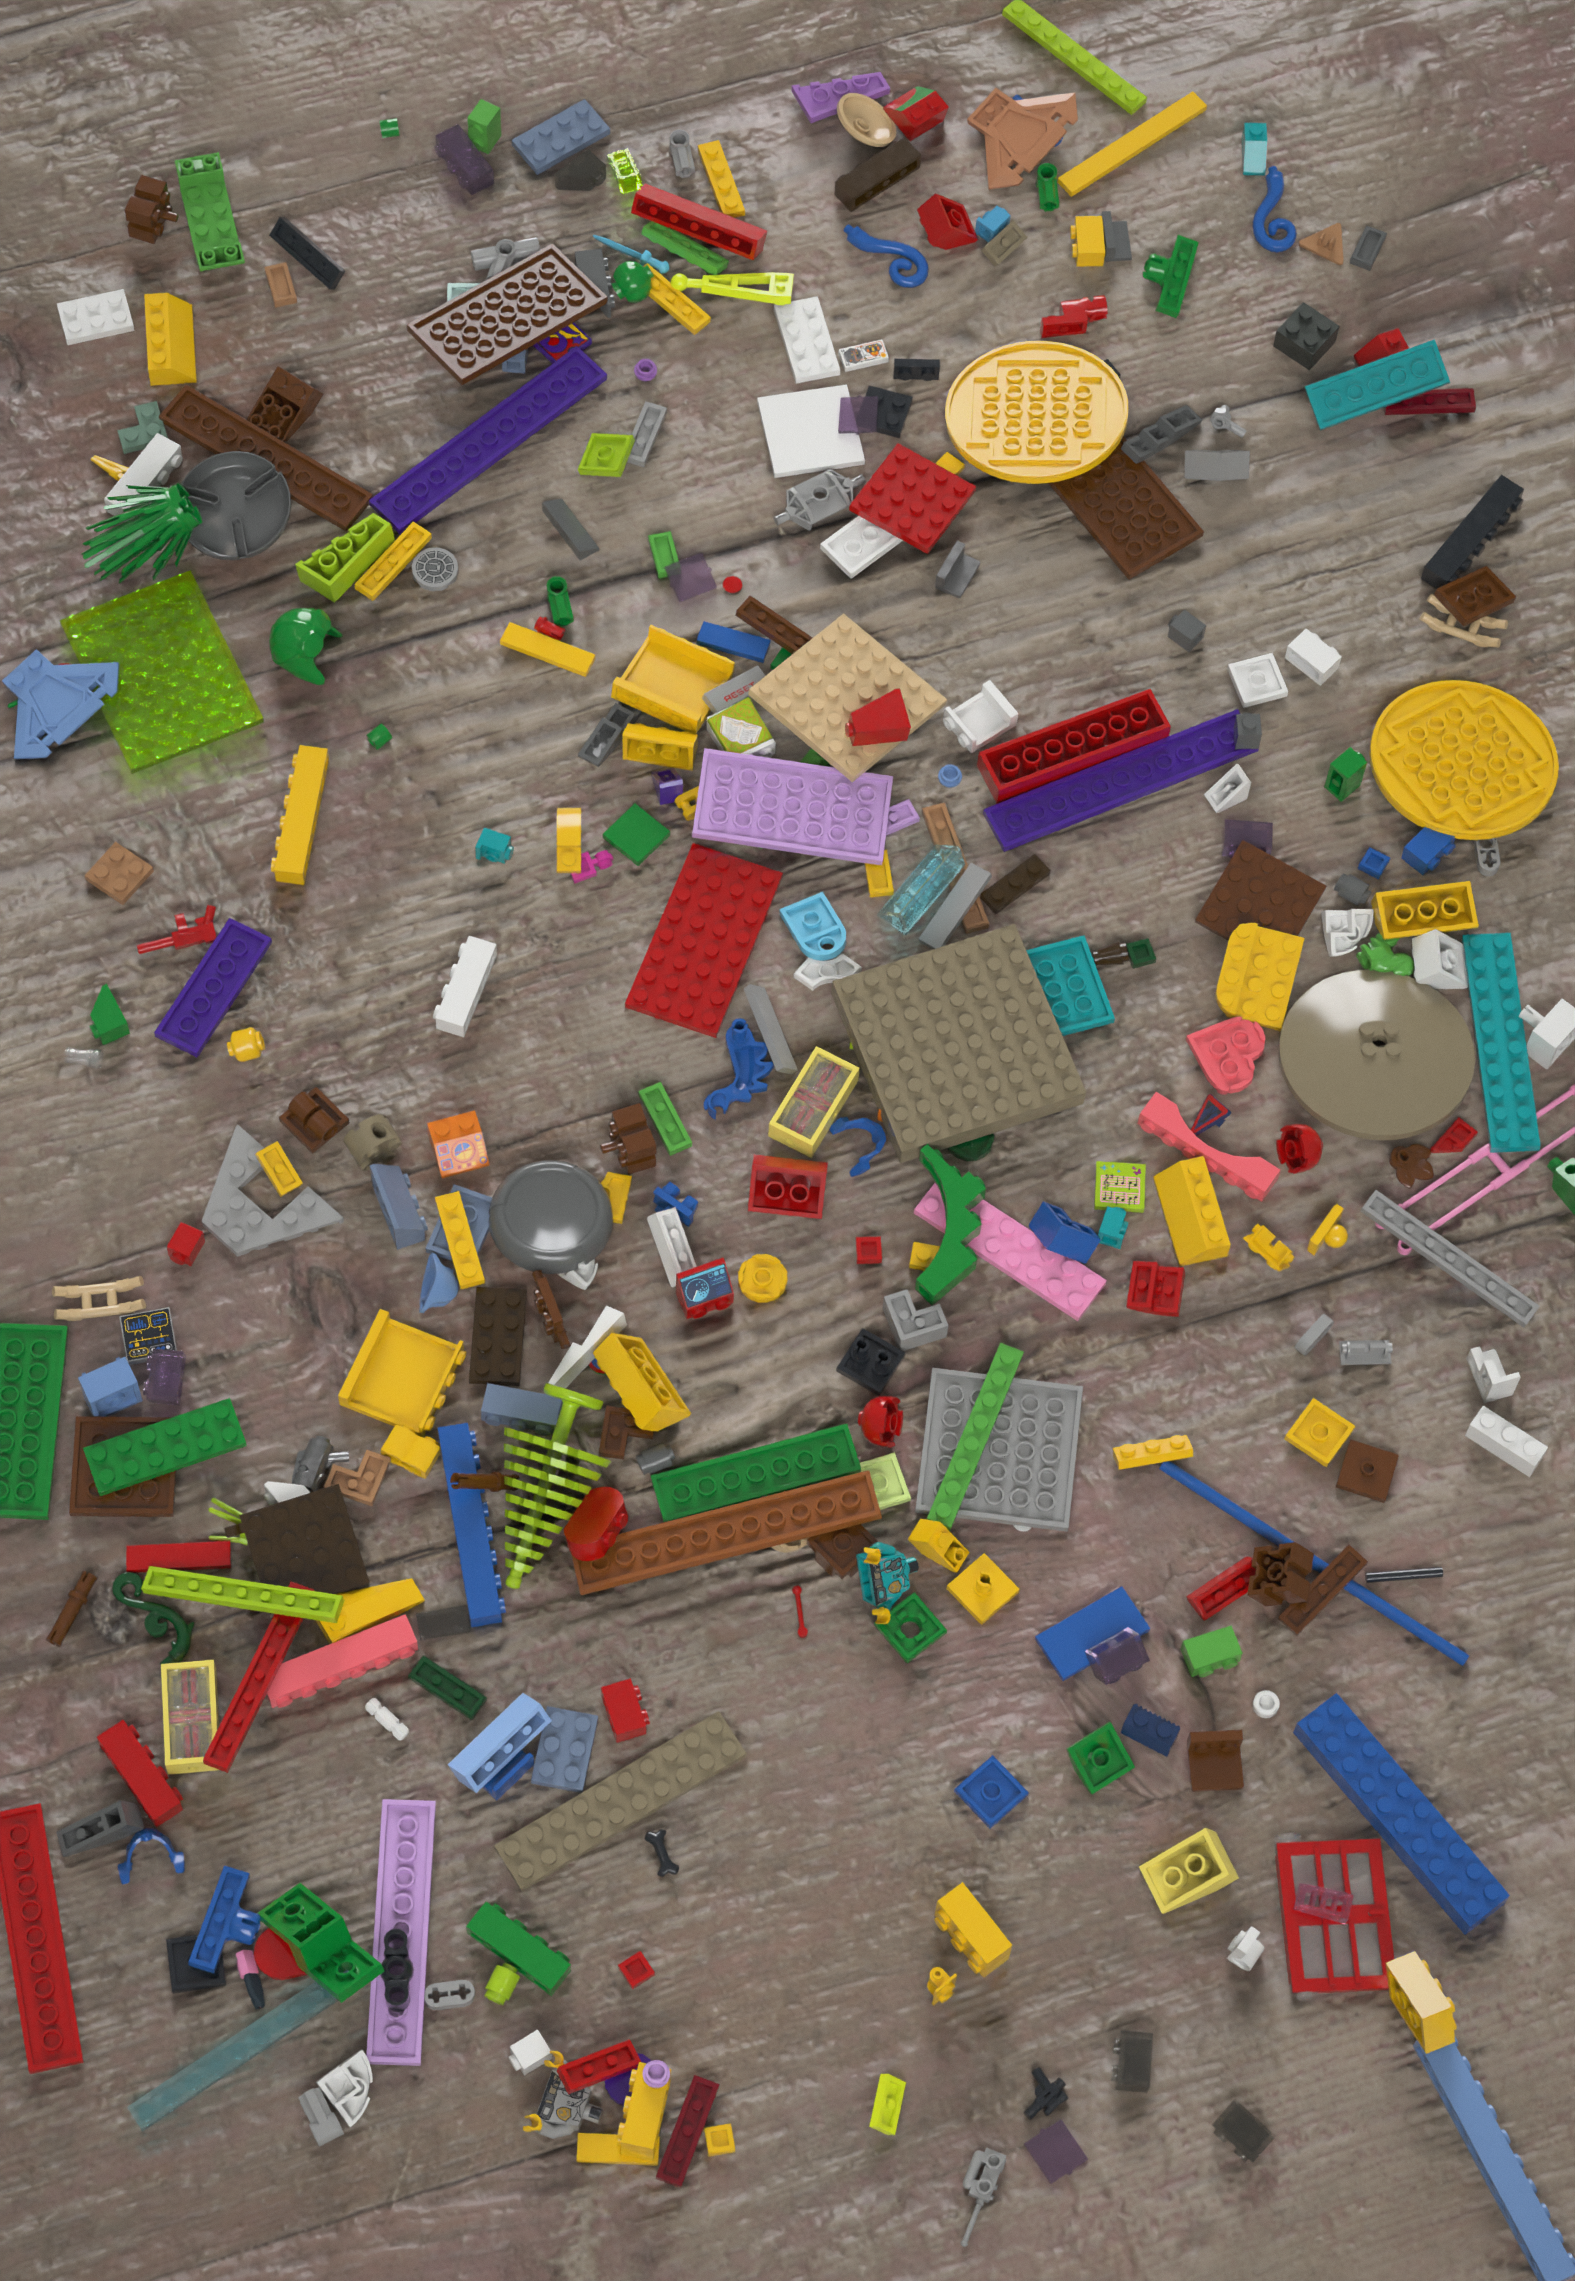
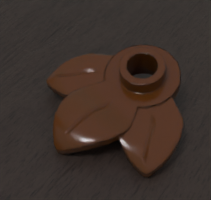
[1389,1144,1434,1189]

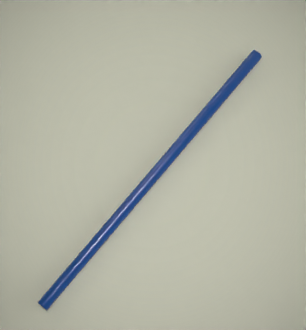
[1159,1461,1470,1666]

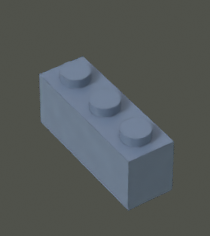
[481,1383,563,1435]

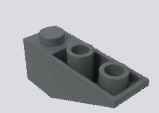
[575,249,615,318]

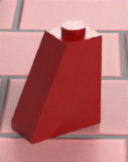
[845,688,911,746]

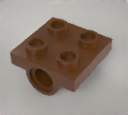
[279,1087,350,1154]

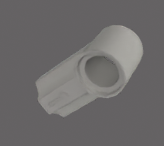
[669,130,695,178]
[298,2087,344,2147]

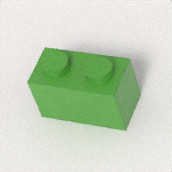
[467,99,501,154]
[1180,1626,1243,1677]

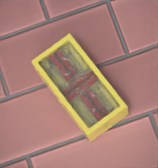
[768,1046,860,1158]
[161,1660,219,1775]

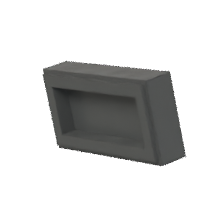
[1350,225,1387,271]

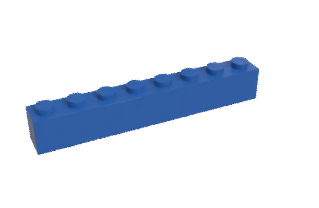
[438,1423,506,1628]

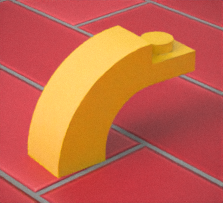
[557,808,581,873]

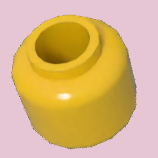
[227,1027,265,1062]

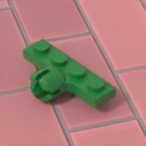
[1143,235,1199,318]

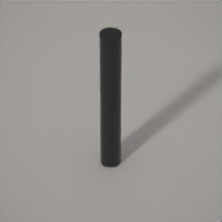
[1365,1567,1443,1583]

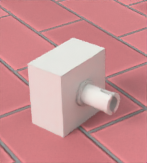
[1519,999,1575,1069]

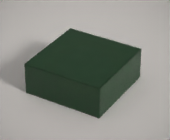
[1126,938,1156,969]

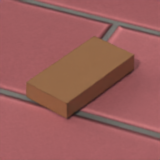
[264,262,297,308]

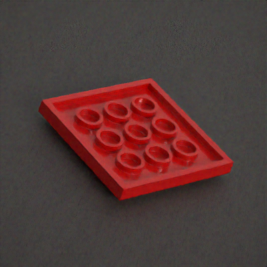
[849,443,976,554]

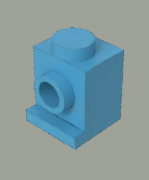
[975,206,1011,242]

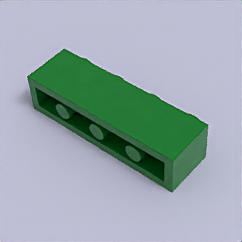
[466,1902,571,1997]

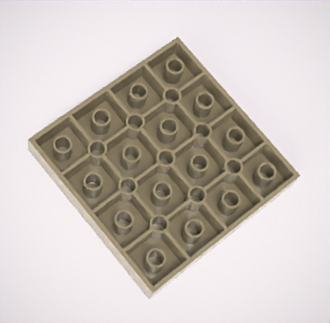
[831,924,1086,1163]

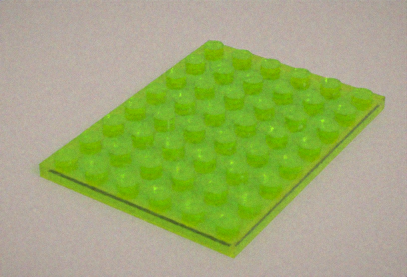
[59,570,264,774]

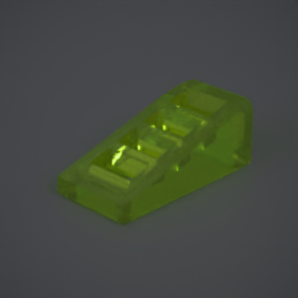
[607,148,642,194]

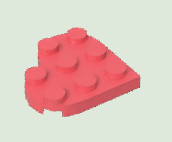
[1186,1017,1266,1095]

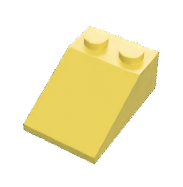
[1139,1828,1239,1914]

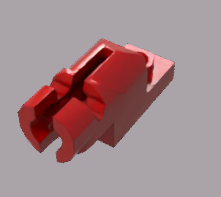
[1040,295,1108,338]

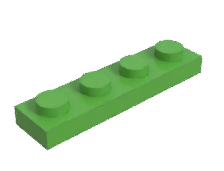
[641,221,729,275]

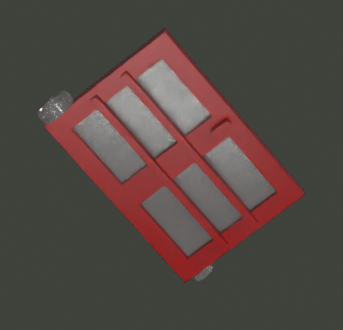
[1274,1833,1394,2000]

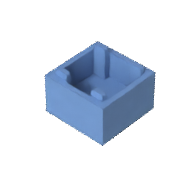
[78,1357,142,1417]

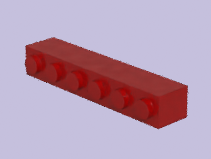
[631,183,767,260]

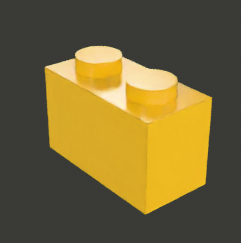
[1070,216,1105,267]

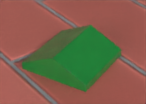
[1066,1722,1135,1794]

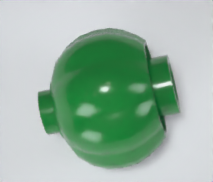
[611,261,654,303]

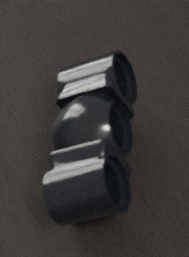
[380,1929,414,2012]

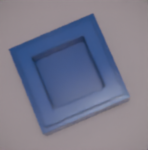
[1358,847,1390,880]

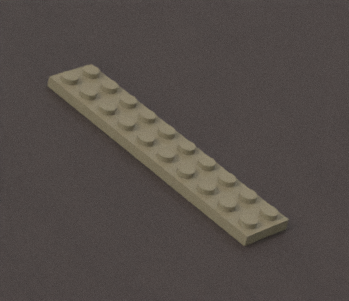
[494,1711,747,1892]

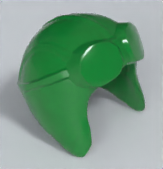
[269,608,343,685]

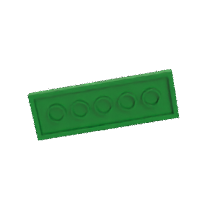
[83,1398,247,1496]

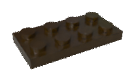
[469,1287,527,1386]

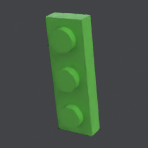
[638,1082,692,1156]

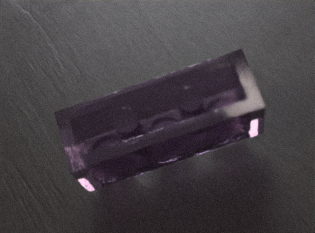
[434,124,494,195]

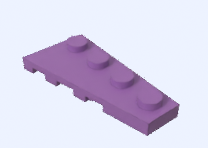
[791,72,890,123]

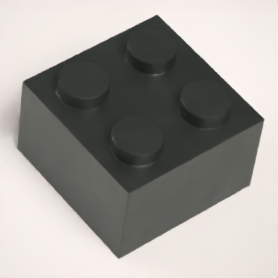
[1273,302,1340,371]

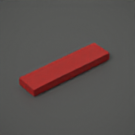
[126,1541,231,1573]

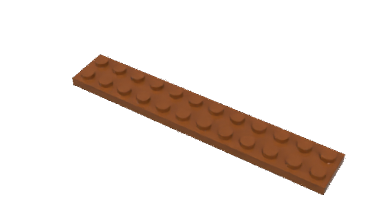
[572,1470,882,1595]

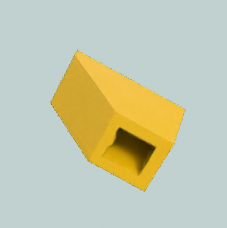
[908,1519,970,1573]

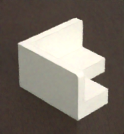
[1466,1346,1521,1403]

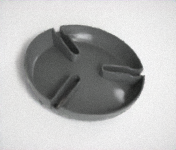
[181,451,291,561]
[488,1160,613,1274]

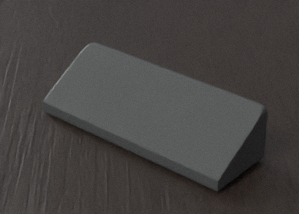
[542,499,599,561]

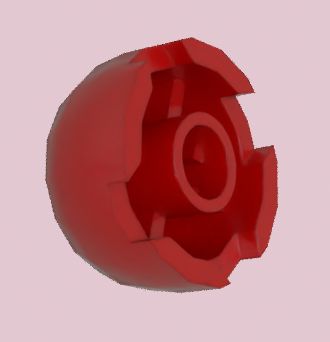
[1276,1124,1323,1174]
[858,1396,903,1448]

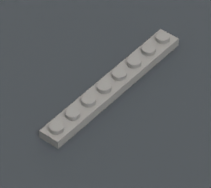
[1360,1190,1540,1328]

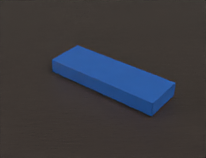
[696,621,771,663]

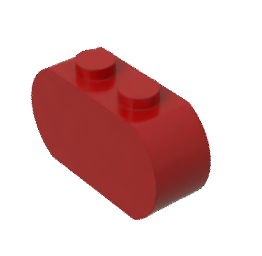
[564,1487,628,1561]

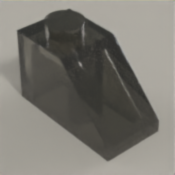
[555,149,606,191]

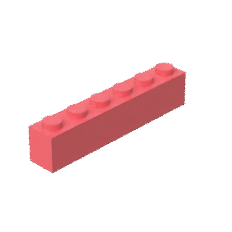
[266,1614,418,1708]

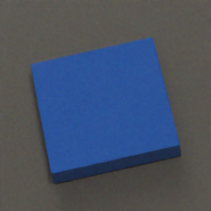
[954,1755,1029,1829]

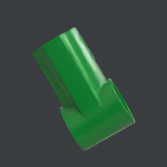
[1035,163,1059,212]
[547,576,574,627]

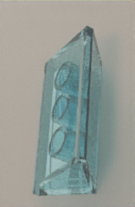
[877,845,965,935]

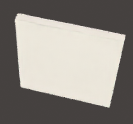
[757,385,865,478]

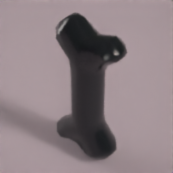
[645,1829,679,1877]

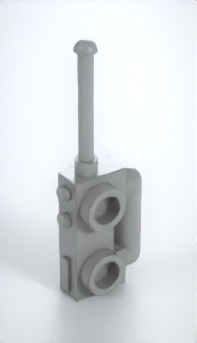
[960,2148,1007,2247]

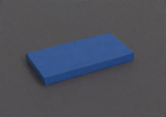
[1035,1586,1150,1681]

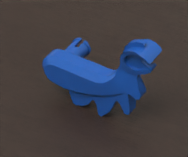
[704,1018,774,1119]

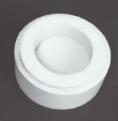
[1253,1690,1280,1718]

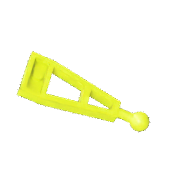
[671,273,794,305]

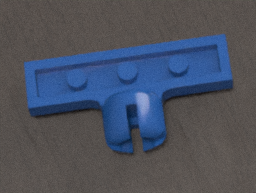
[188,1866,260,1973]

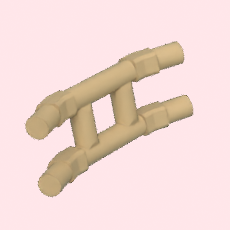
[1419,594,1508,648]
[52,1276,146,1321]

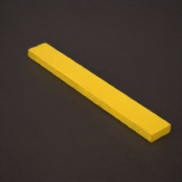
[1057,91,1207,197]

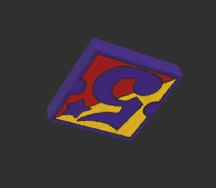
[533,322,592,364]

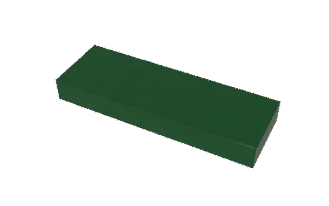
[408,1655,487,1721]

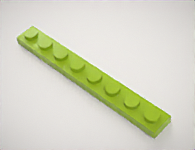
[1002,0,1147,115]
[141,1566,345,1623]

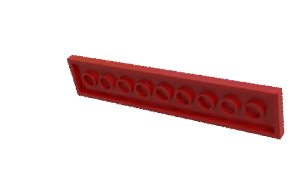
[0,1803,84,2074]

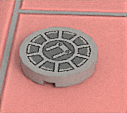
[412,547,458,591]

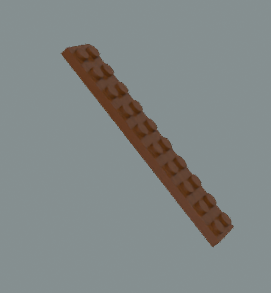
[159,385,373,532]

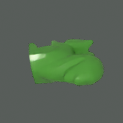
[1356,933,1415,976]

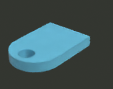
[779,892,846,961]

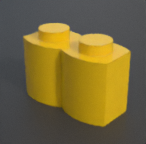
[381,1425,441,1479]

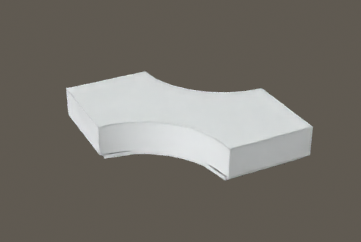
[794,954,862,991]

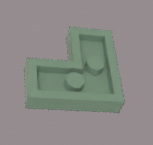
[117,401,168,454]

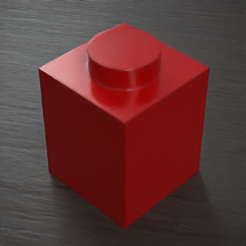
[167,1222,205,1266]

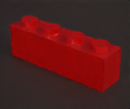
[97,1720,183,1828]

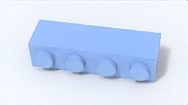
[448,1693,551,1793]

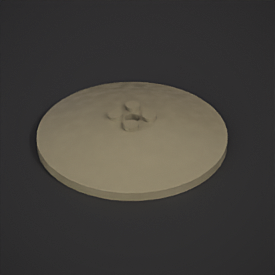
[1279,969,1475,1140]

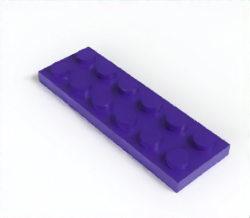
[154,918,272,1058]

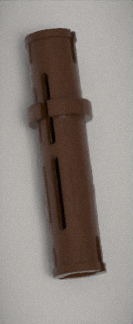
[450,1472,521,1492]
[46,1571,98,1647]

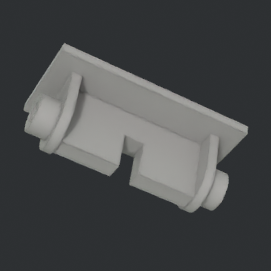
[1339,1340,1393,1365]

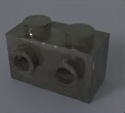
[1111,2030,1153,2093]
[1212,2099,1275,2163]

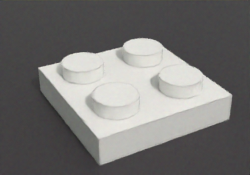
[1227,653,1288,708]

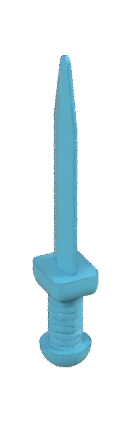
[593,235,669,274]

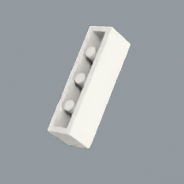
[104,433,183,522]
[433,936,497,1037]

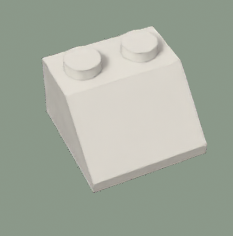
[1412,929,1468,989]

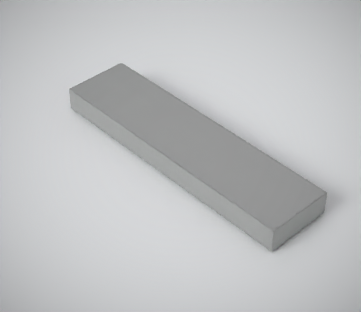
[919,863,992,950]
[744,984,798,1075]

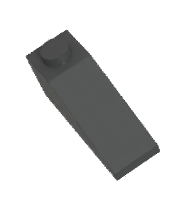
[56,1800,145,1857]

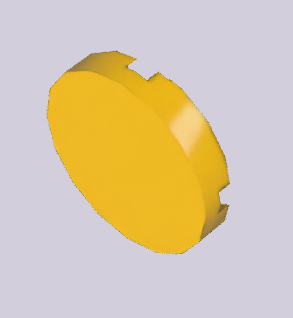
[738,1254,787,1303]

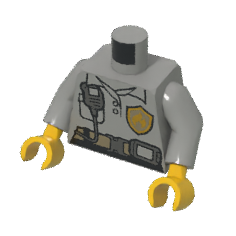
[523,2051,603,2139]

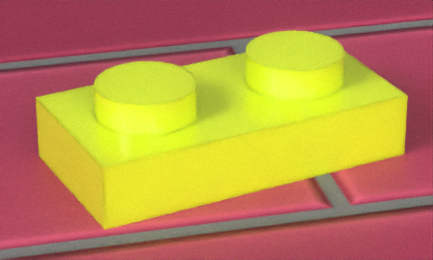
[869,2074,906,2135]

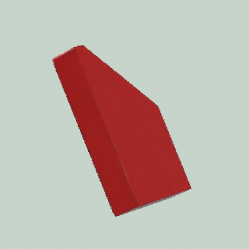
[1430,1117,1478,1153]

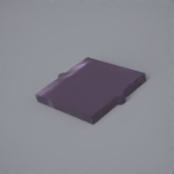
[838,395,879,435]
[664,552,717,603]
[1024,2120,1088,2184]

